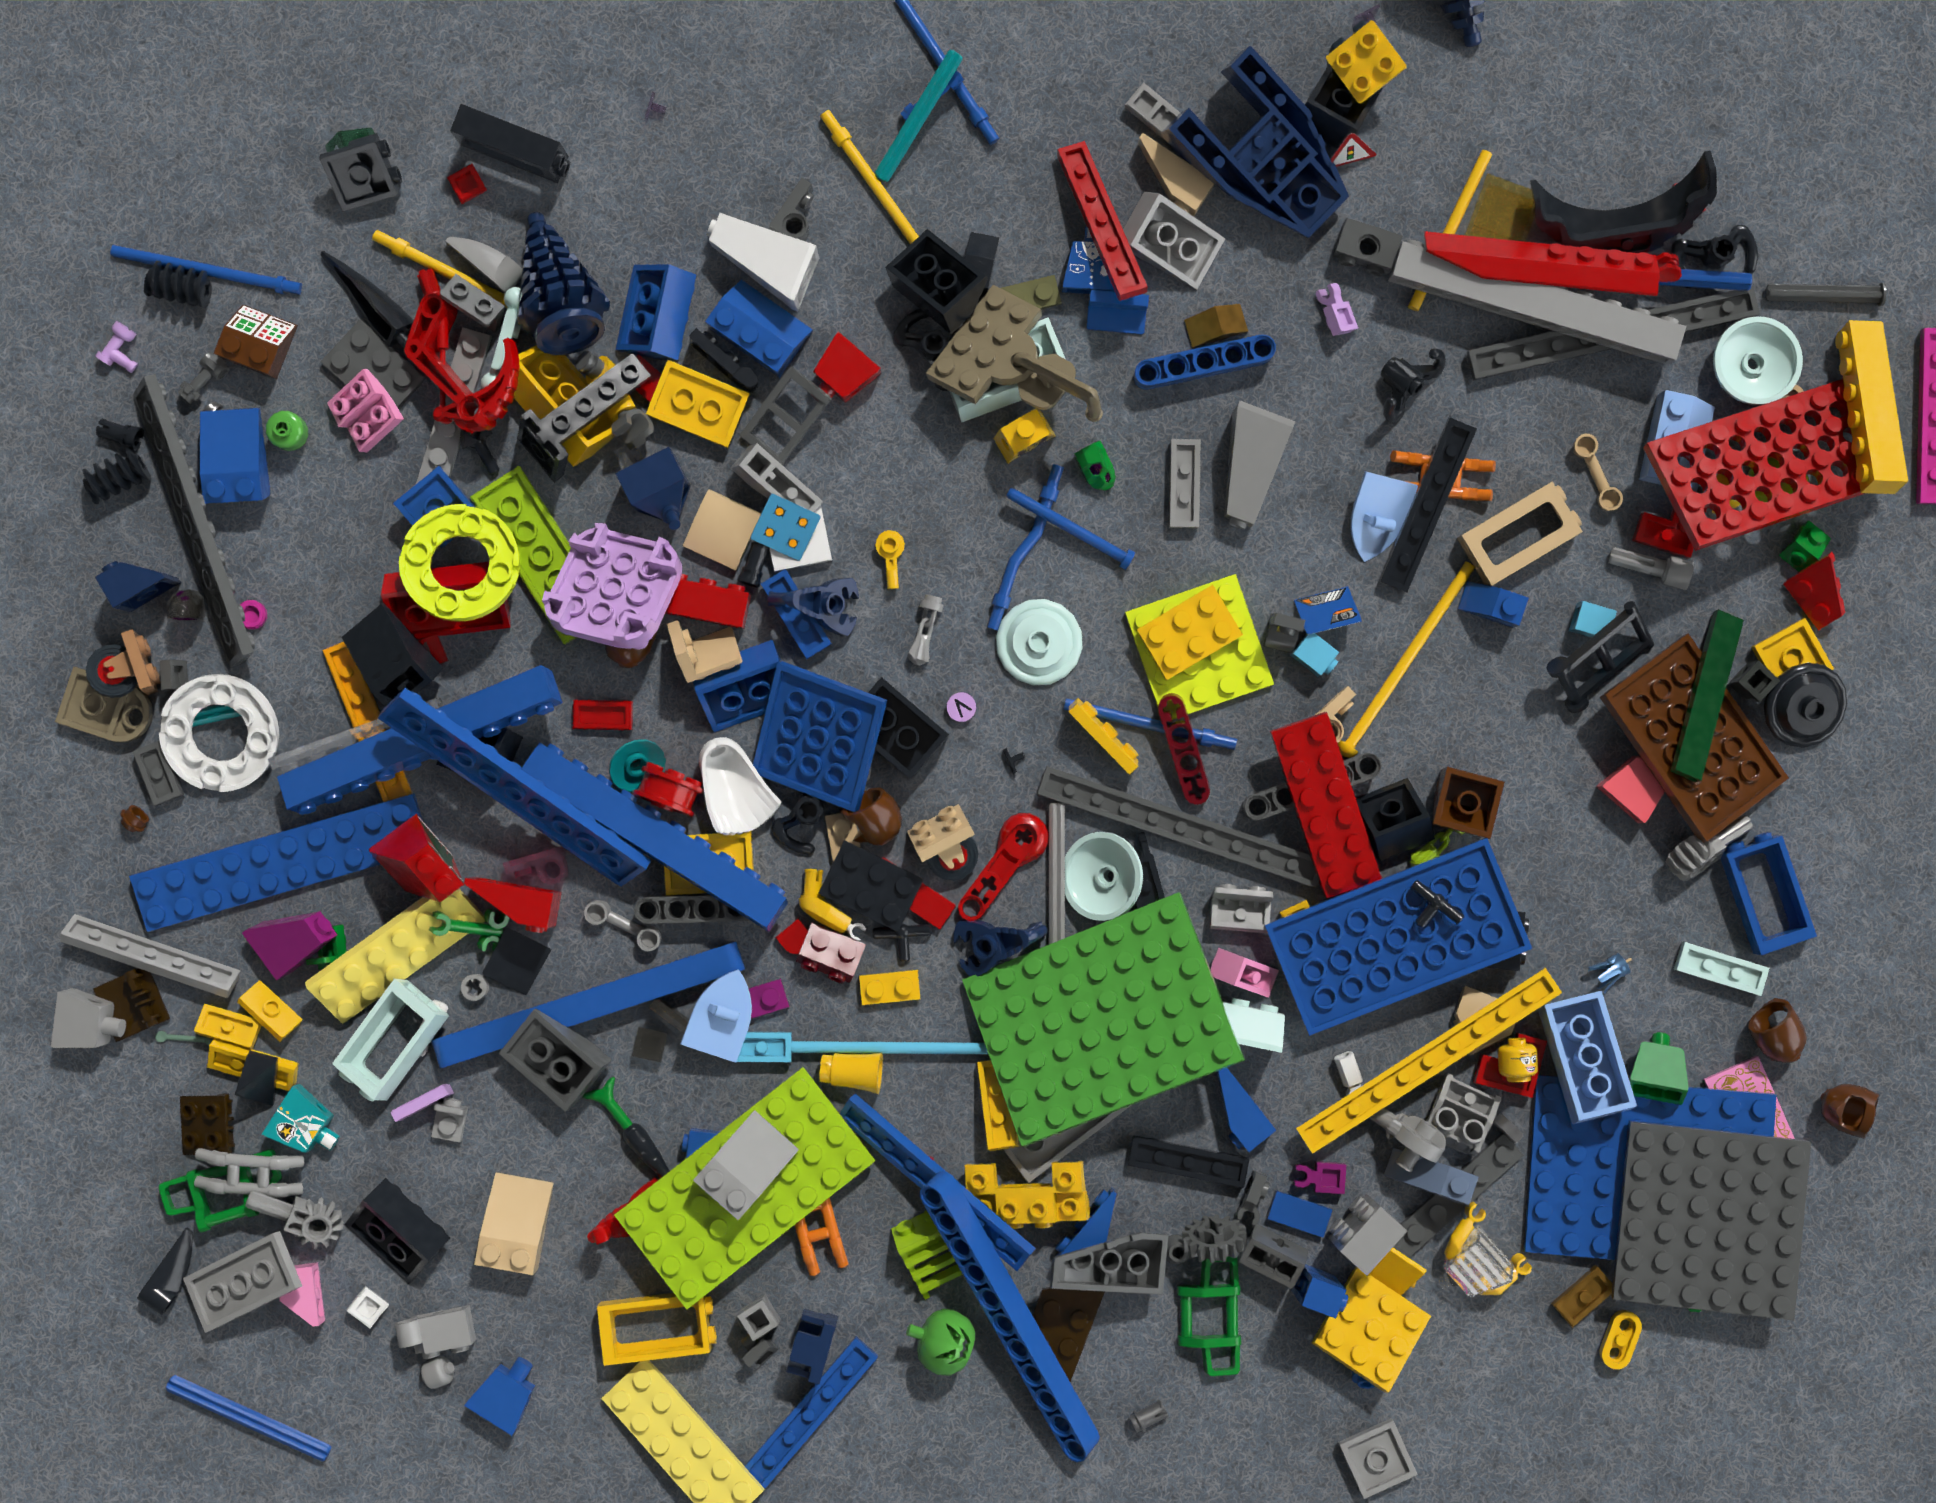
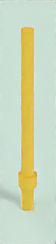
[820,110,919,244]
[1408,150,1492,311]
[372,230,507,308]

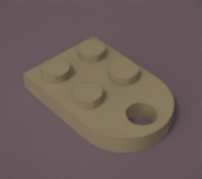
[55,666,153,742]

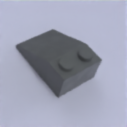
[499,1009,612,1112]

